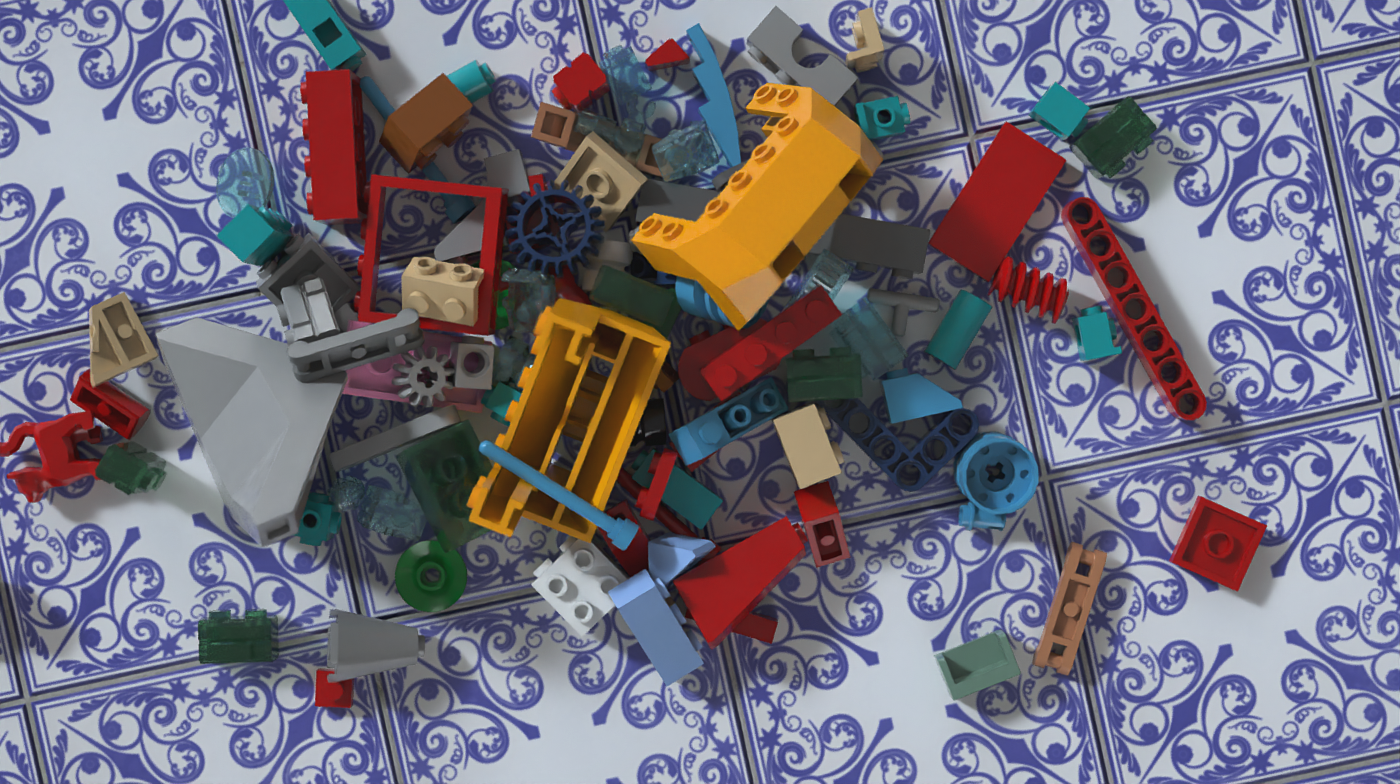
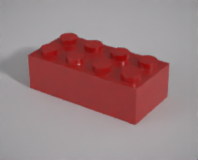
[300,69,368,225]

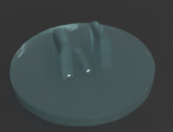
[216,147,274,218]

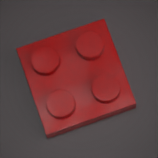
[1169,496,1267,592]

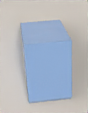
[648,532,716,589]

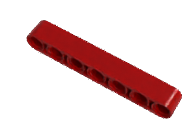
[1061,197,1207,420]

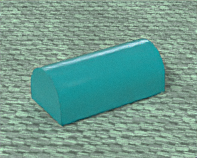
[924,289,992,370]

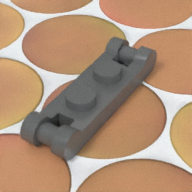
[287,308,425,382]

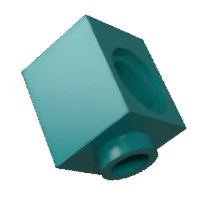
[1028,82,1090,141]

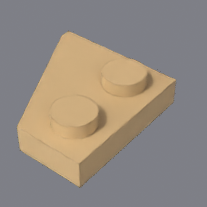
[89,292,159,387]

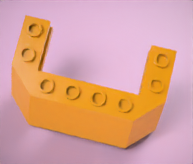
[631,83,884,331]
[467,298,671,543]

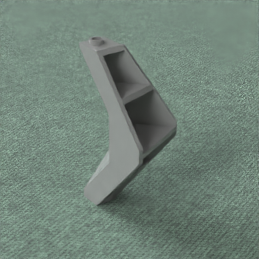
[155,317,348,547]

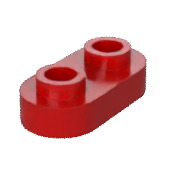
[635,448,678,521]

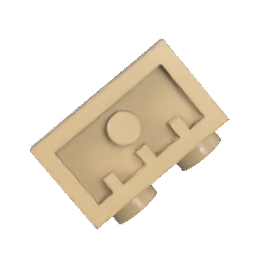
[845,7,884,73]

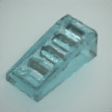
[783,248,855,310]

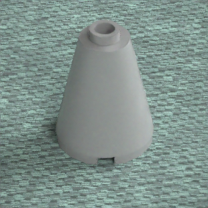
[327,609,425,682]

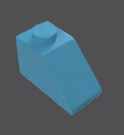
[879,368,963,424]

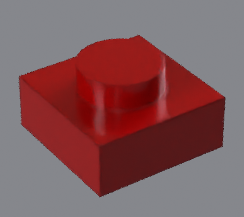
[315,668,354,708]

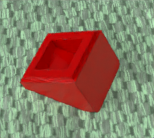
[645,38,690,71]

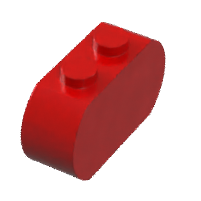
[678,318,781,401]

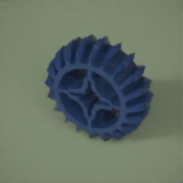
[505,179,606,279]

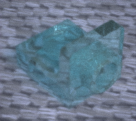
[599,45,652,106]

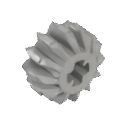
[392,346,455,407]

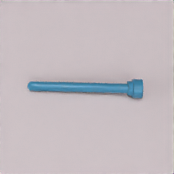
[359,76,476,224]
[479,440,639,551]

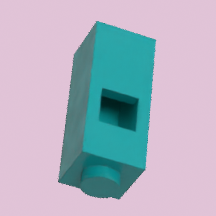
[283,0,367,71]
[631,448,723,530]

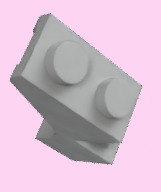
[434,149,531,264]

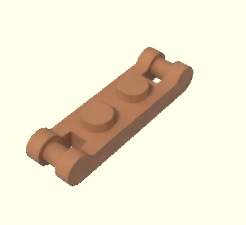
[1032,542,1107,676]

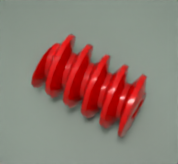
[988,256,1069,324]

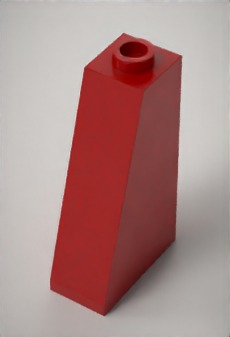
[673,516,808,650]

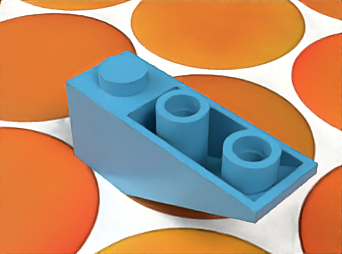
[668,377,789,466]

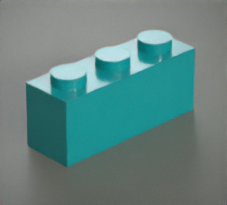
[216,204,294,267]

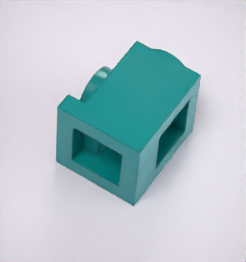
[853,96,910,141]
[1072,305,1122,361]
[480,381,522,427]

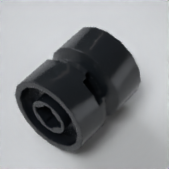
[630,398,666,447]

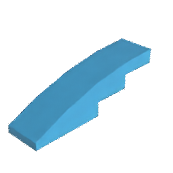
[686,23,741,168]

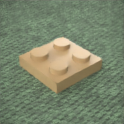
[554,131,648,232]

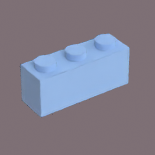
[608,569,704,686]

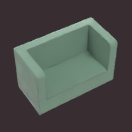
[934,629,1021,701]

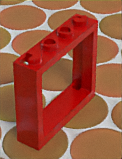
[354,174,509,336]

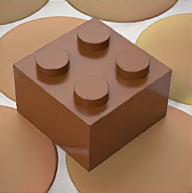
[379,73,473,174]

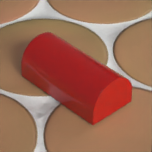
[70,369,151,441]

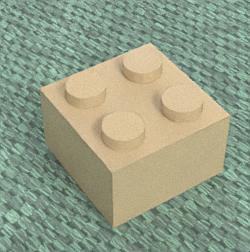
[771,403,845,489]

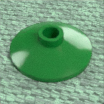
[395,540,467,612]

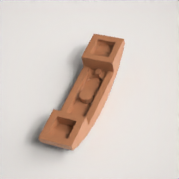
[531,102,680,179]

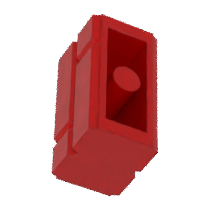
[551,52,610,114]

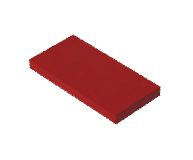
[928,121,1067,282]

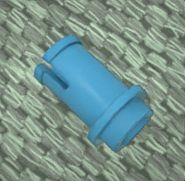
[958,502,1006,531]

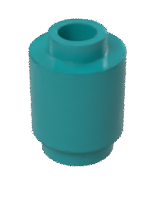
[447,59,496,103]

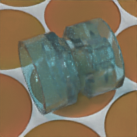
[492,335,536,393]

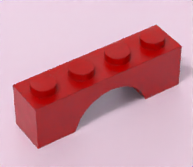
[699,284,842,401]

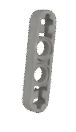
[329,405,461,472]

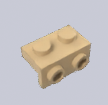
[402,257,484,326]

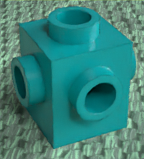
[291,492,342,546]

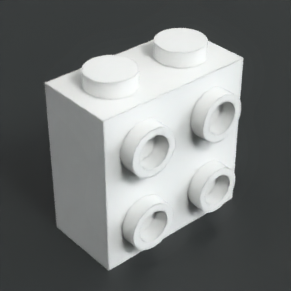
[531,536,630,637]

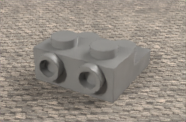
[256,233,361,313]

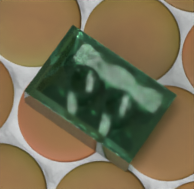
[395,419,493,553]

